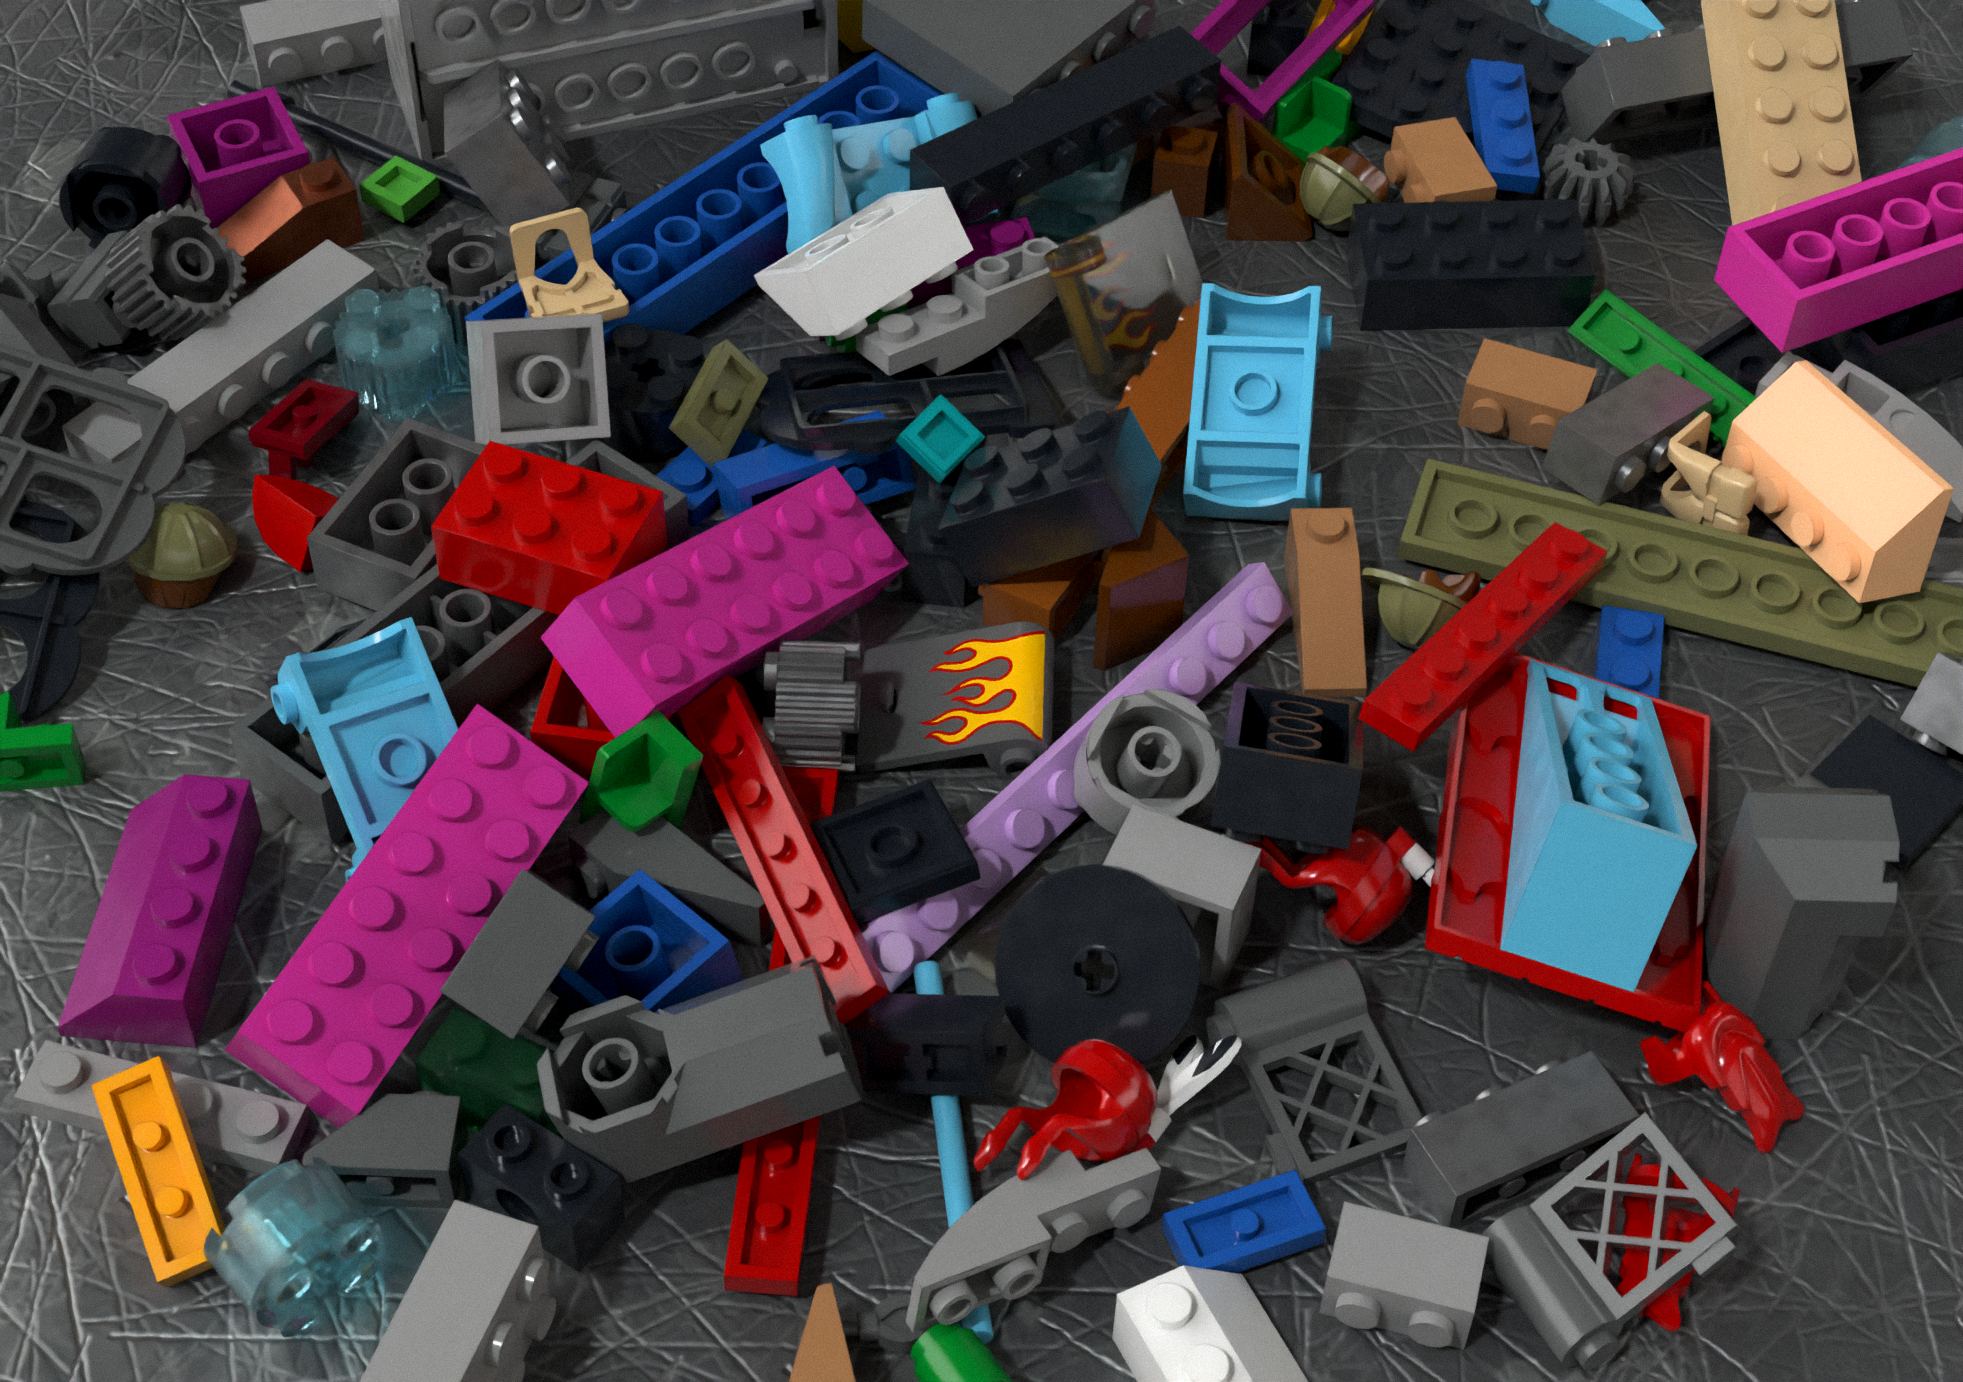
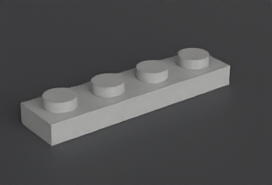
[13,1040,311,1179]

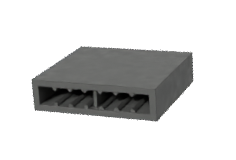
[862,0,1156,117]

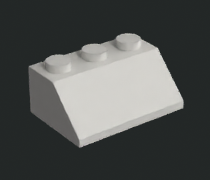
[754,187,974,340]
[1112,1265,1308,1382]

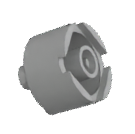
[1073,689,1220,835]

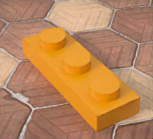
[91,1056,235,1288]

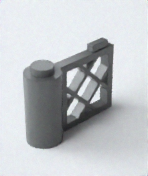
[1206,957,1423,1187]
[1482,1112,1742,1370]

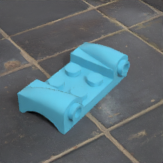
[760,93,998,254]
[1183,283,1333,522]
[271,617,458,882]

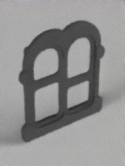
[0,343,186,576]

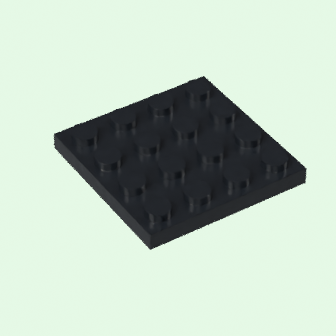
[1331,0,1591,194]

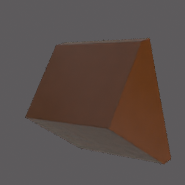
[1221,102,1313,242]
[1093,506,1189,671]

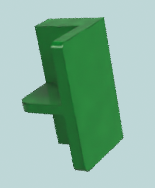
[1272,49,1363,166]
[579,711,704,832]

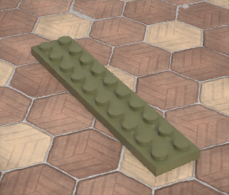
[1397,458,1963,687]

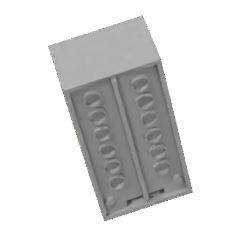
[379,0,839,167]

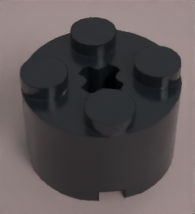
[59,127,192,249]
[603,323,706,463]

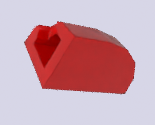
[252,474,339,572]

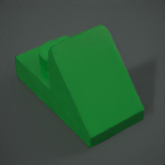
[0,691,86,792]

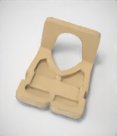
[509,207,630,323]
[1660,411,1757,536]

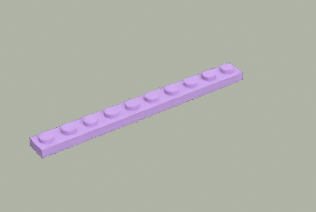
[858,562,1293,994]

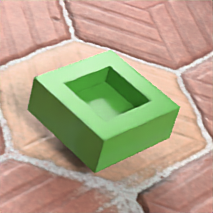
[359,156,441,223]

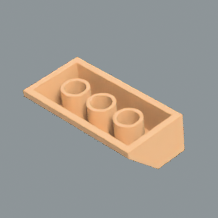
[1721,360,1954,603]

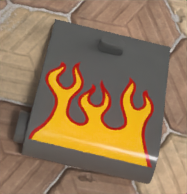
[856,622,1055,781]

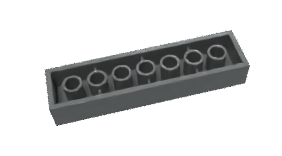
[228,439,690,844]

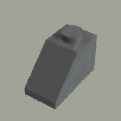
[302,1090,468,1208]

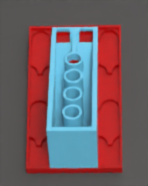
[1425,652,1711,1033]

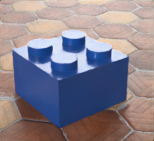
[550,869,743,1014]

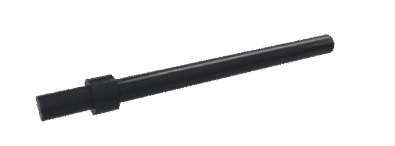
[227,80,492,214]

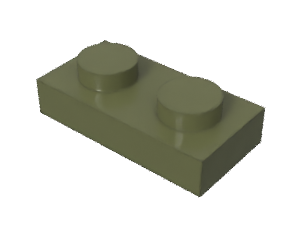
[669,339,769,468]

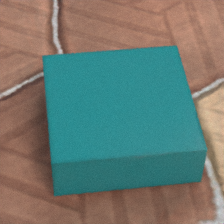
[896,394,985,484]

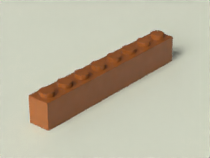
[978,297,1201,641]

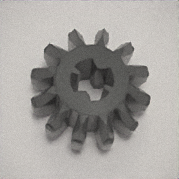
[1539,137,1635,226]

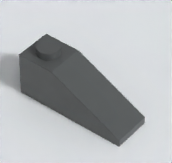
[568,808,771,948]

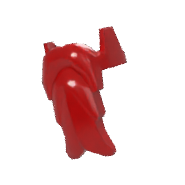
[1639,981,1804,1153]
[1617,1153,1740,1332]

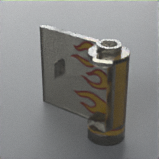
[1044,190,1203,395]

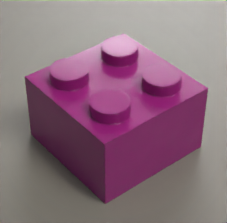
[166,86,310,229]

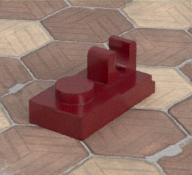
[249,379,359,480]

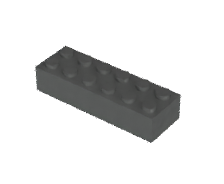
[1560,0,1913,145]

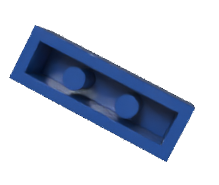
[713,410,915,520]

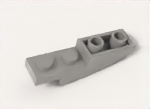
[855,237,1075,376]
[1755,351,1963,523]
[906,1148,1161,1333]

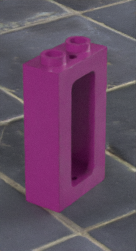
[1190,0,1379,124]

